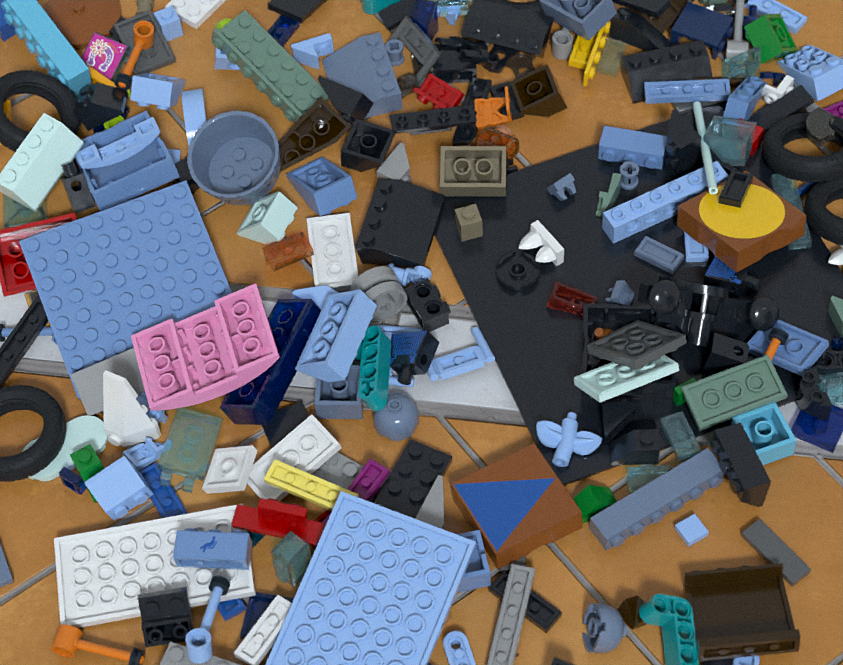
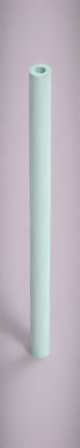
[692,101,718,194]

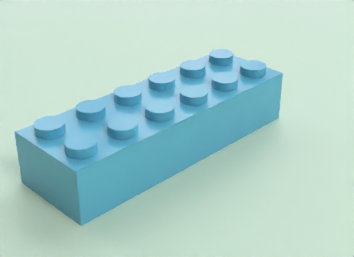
[1,0,92,100]

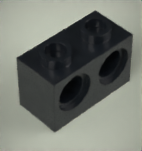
[404,279,451,332]

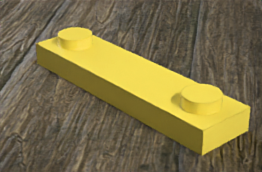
[264,459,360,511]

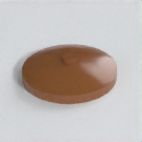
[43,0,122,50]

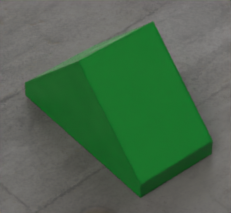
[573,485,617,524]

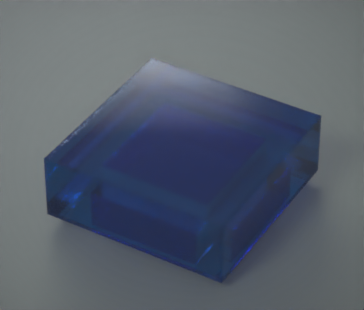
[59,467,86,495]

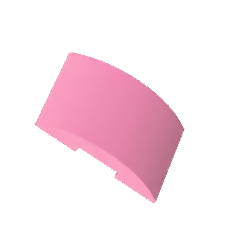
[131,283,280,411]

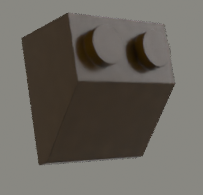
[510,64,568,117]

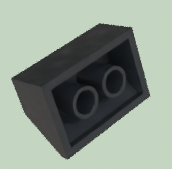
[710,423,771,507]

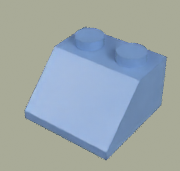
[130,73,186,110]
[84,456,153,521]

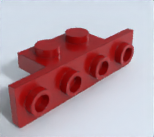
[232,498,326,546]

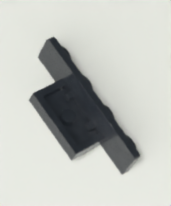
[389,105,477,135]

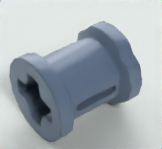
[385,39,404,67]
[619,161,639,190]

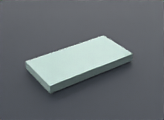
[574,355,679,402]

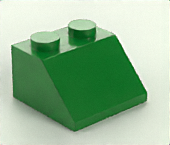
[744,14,798,64]

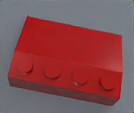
[0,212,78,297]

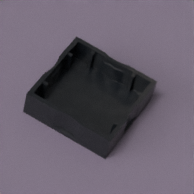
[581,303,676,399]

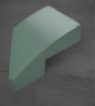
[596,173,622,217]

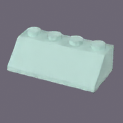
[0,113,84,212]

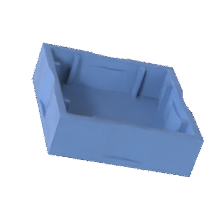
[75,110,180,211]

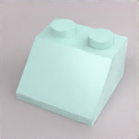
[237,191,298,245]

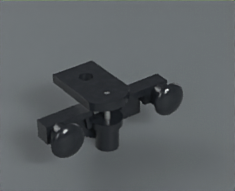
[637,276,780,347]

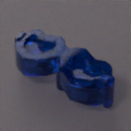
[760,72,792,86]

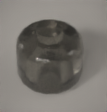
[397,72,419,96]

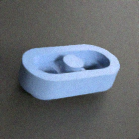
[443,631,475,665]

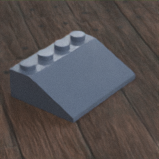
[322,32,403,118]

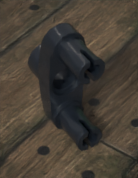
[434,36,489,65]

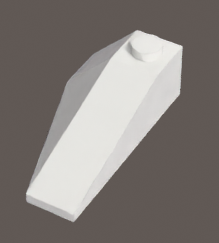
[103,370,161,448]

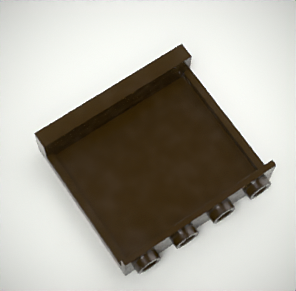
[683,563,801,661]

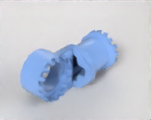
[388,263,432,287]

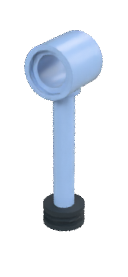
[186,576,230,664]

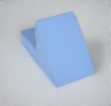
[291,33,334,69]

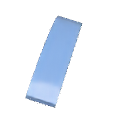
[76,117,160,169]

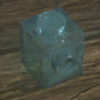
[818,372,843,405]

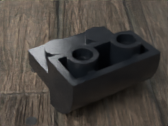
[137,587,194,647]

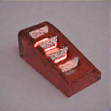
[546,281,598,315]

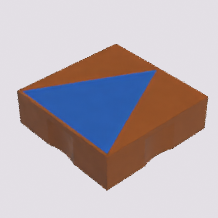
[450,443,583,569]

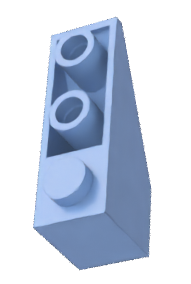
[723,76,768,124]

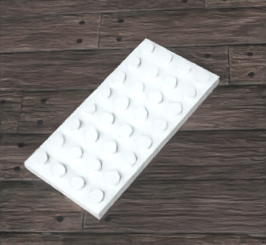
[54,504,256,628]

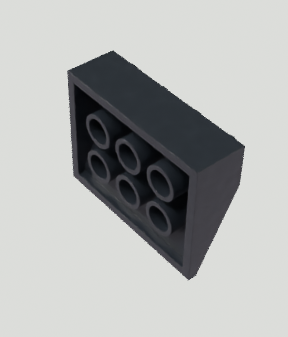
[355,179,446,267]

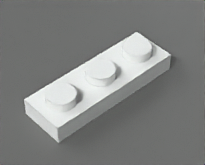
[234,595,292,665]

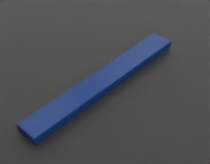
[139,462,246,622]

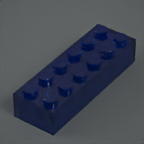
[220,299,321,425]

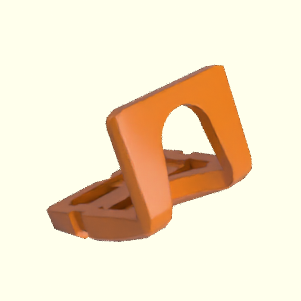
[474,86,512,129]

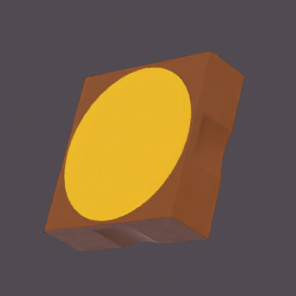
[677,170,806,273]

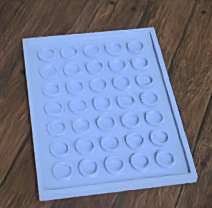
[265,491,477,665]

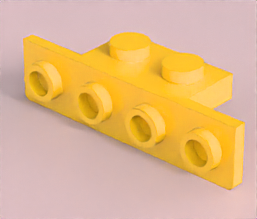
[568,21,611,87]

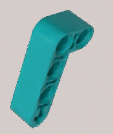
[354,326,391,411]
[639,594,699,665]

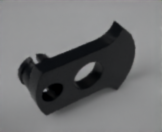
[482,45,519,73]

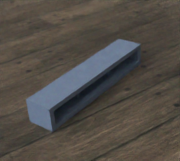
[590,448,724,551]

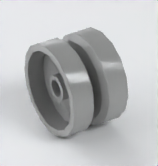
[350,266,407,323]

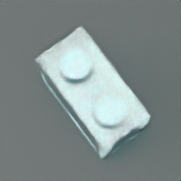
[271,531,311,587]

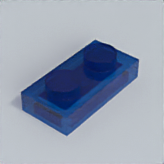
[267,15,300,47]

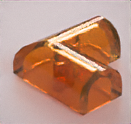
[467,127,520,160]

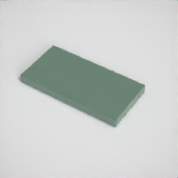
[681,355,788,431]

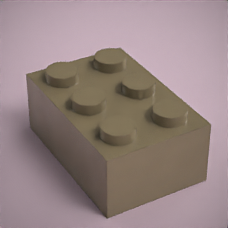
[440,146,506,196]

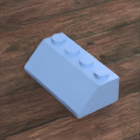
[295,289,377,382]

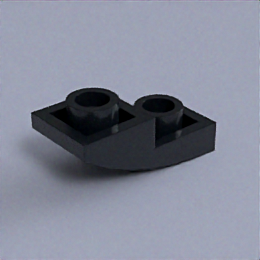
[378,0,426,31]

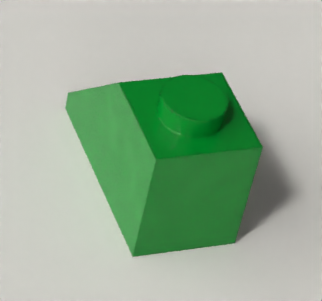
[69,444,104,503]

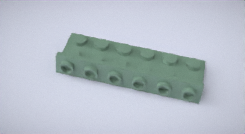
[211,10,330,123]

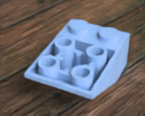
[777,45,843,101]

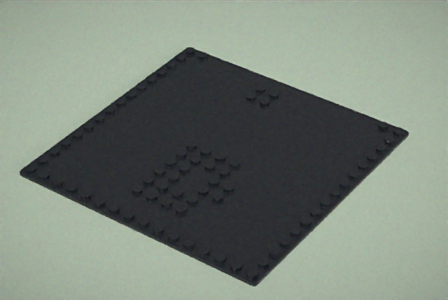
[434,101,843,486]

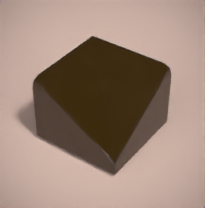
[617,595,647,629]

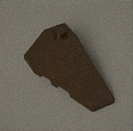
[278,97,351,172]

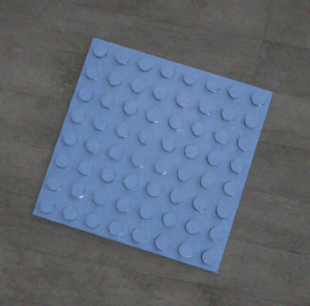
[19,181,232,400]

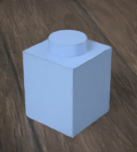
[154,6,183,42]

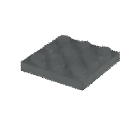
[587,320,686,370]

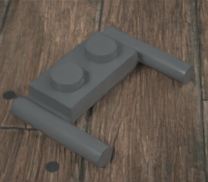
[386,16,441,87]

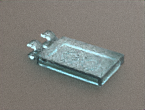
[158,408,223,493]

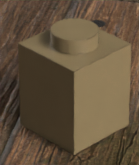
[455,204,483,242]

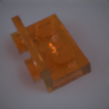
[262,232,314,271]

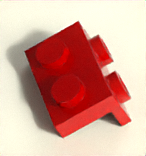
[413,73,465,110]

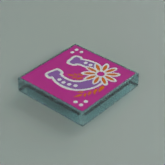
[81,32,131,83]

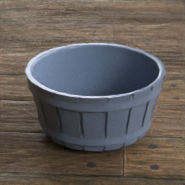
[187,111,281,205]

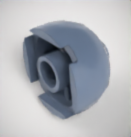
[373,393,419,441]
[582,603,627,654]

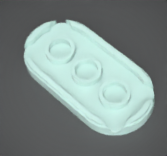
[22,415,108,481]

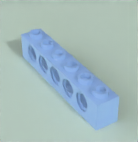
[602,161,729,244]

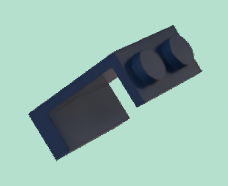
[670,2,734,60]

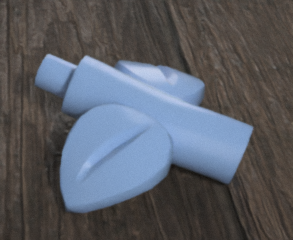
[536,412,602,467]

